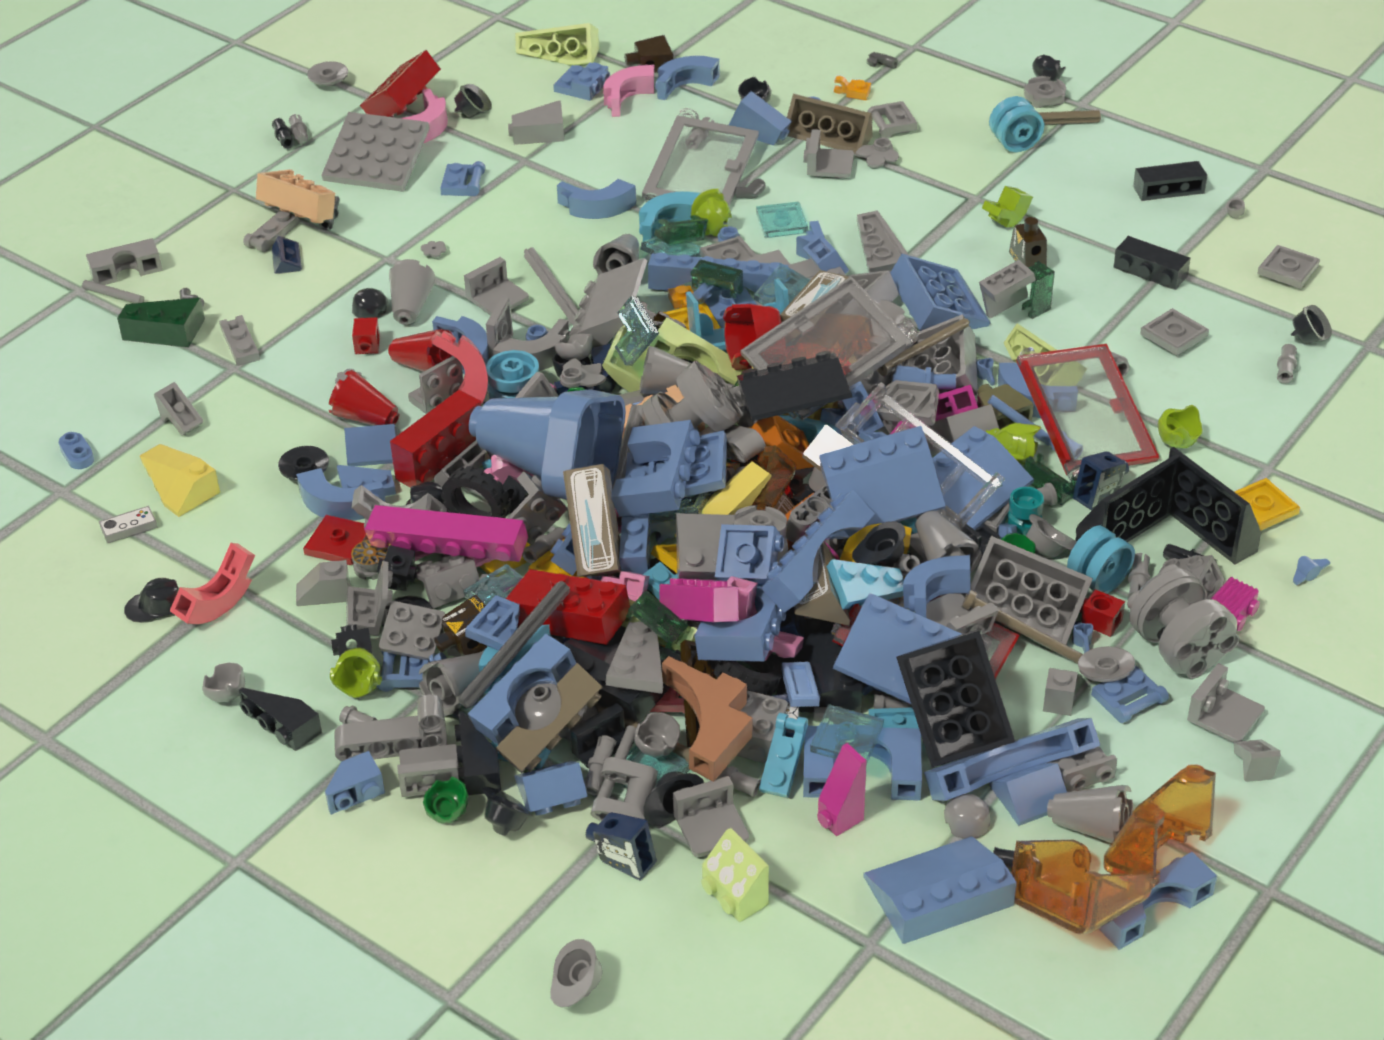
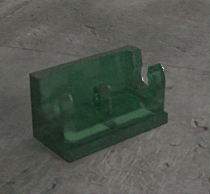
[654,215,708,245]
[691,259,743,299]
[1022,261,1055,319]
[1025,453,1077,505]
[626,591,689,650]

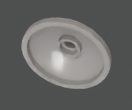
[515,684,587,738]

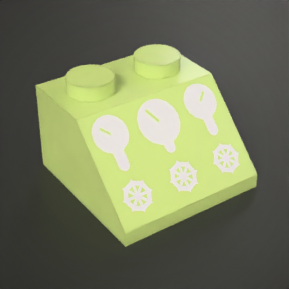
[701,828,769,923]

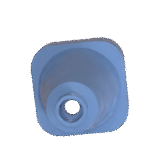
[469,389,626,500]

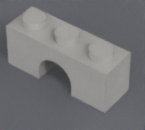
[86,238,163,285]

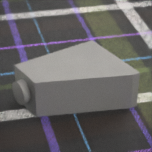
[508,101,564,145]

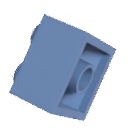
[514,761,587,816]

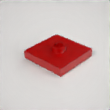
[303,515,369,566]

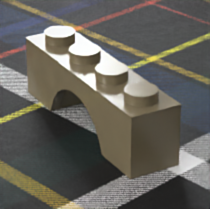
[496,663,602,774]

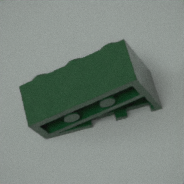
[117,297,205,348]

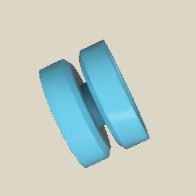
[989,96,1044,152]
[486,350,539,400]
[1067,525,1135,594]

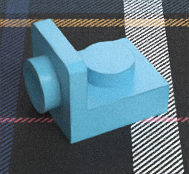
[643,562,677,600]

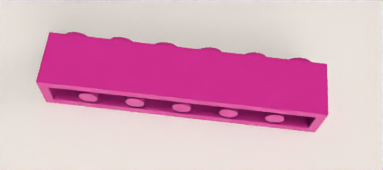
[364,505,528,562]

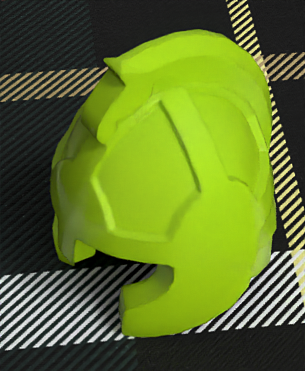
[691,188,732,237]
[985,423,1041,466]

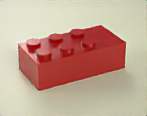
[360,50,441,117]
[390,390,482,488]
[506,569,631,644]

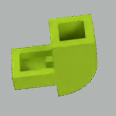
[982,186,1033,228]

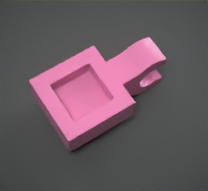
[601,571,649,603]

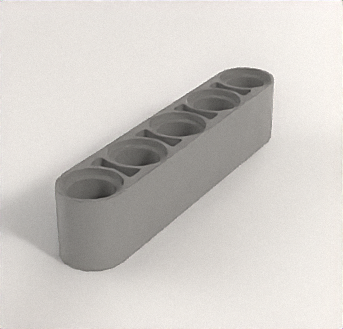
[701,425,766,463]

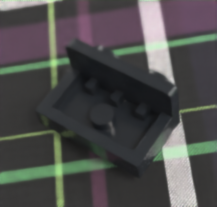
[570,703,634,769]

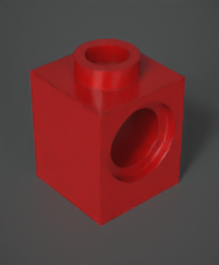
[352,317,380,354]
[1080,589,1125,637]

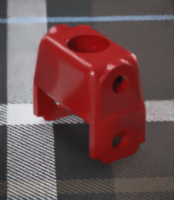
[723,304,786,370]

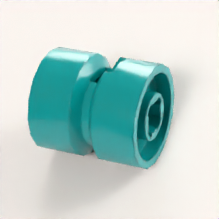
[1008,487,1044,536]

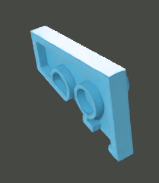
[827,559,904,610]

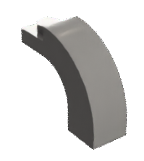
[493,319,571,371]
[351,485,447,528]

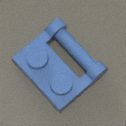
[440,161,486,196]
[377,651,430,692]
[1091,666,1169,723]

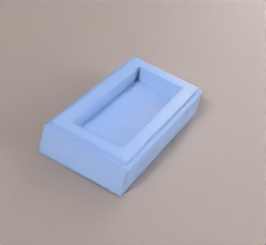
[781,662,820,707]

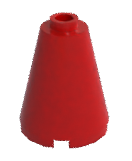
[388,329,456,372]
[329,370,400,426]

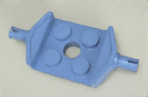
[698,279,757,328]

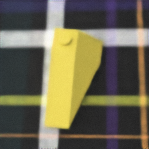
[140,444,220,517]
[675,462,772,536]

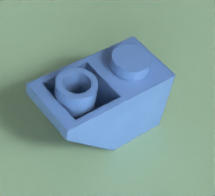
[325,751,385,814]

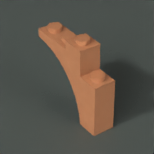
[662,656,753,782]

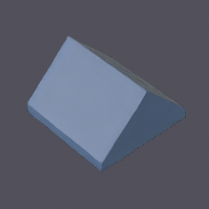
[344,424,397,466]
[989,763,1067,826]

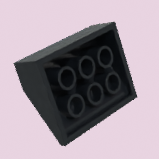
[737,351,853,421]
[1169,447,1261,565]
[1075,454,1179,542]
[777,610,862,714]
[563,626,681,723]
[896,629,1016,768]

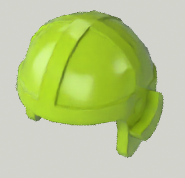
[1158,405,1203,448]
[330,648,382,698]

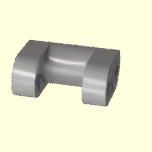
[591,757,658,821]

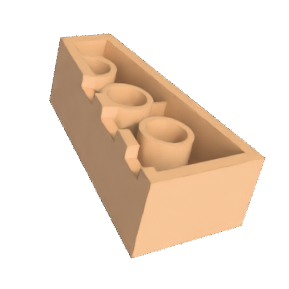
[256,169,335,223]

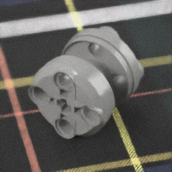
[638,361,744,436]
[1127,564,1239,679]

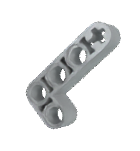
[786,467,832,543]
[334,694,447,761]

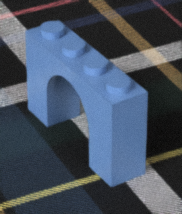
[611,420,700,517]
[695,585,786,661]
[803,726,922,801]

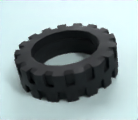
[441,466,511,518]
[711,654,783,696]

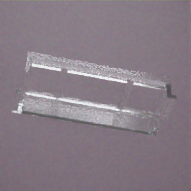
[836,382,1005,530]

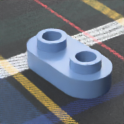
[58,432,94,469]

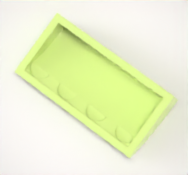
[602,307,649,392]

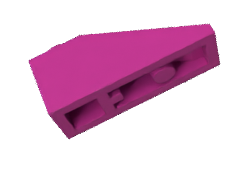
[911,385,978,426]
[817,743,867,837]

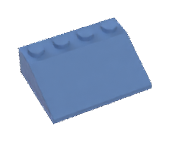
[890,254,991,331]
[819,426,946,527]
[932,426,1034,530]
[833,593,961,704]
[863,836,1017,944]

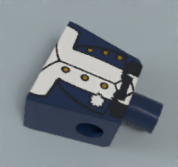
[1072,451,1129,511]
[585,812,657,881]

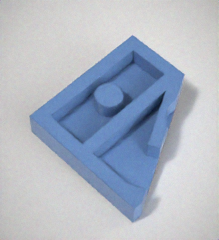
[337,465,396,496]
[465,595,520,650]

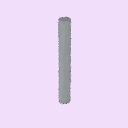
[82,280,144,303]
[597,726,636,798]

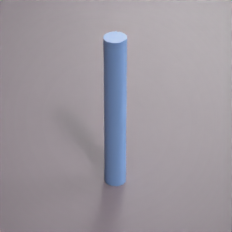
[987,395,1050,446]

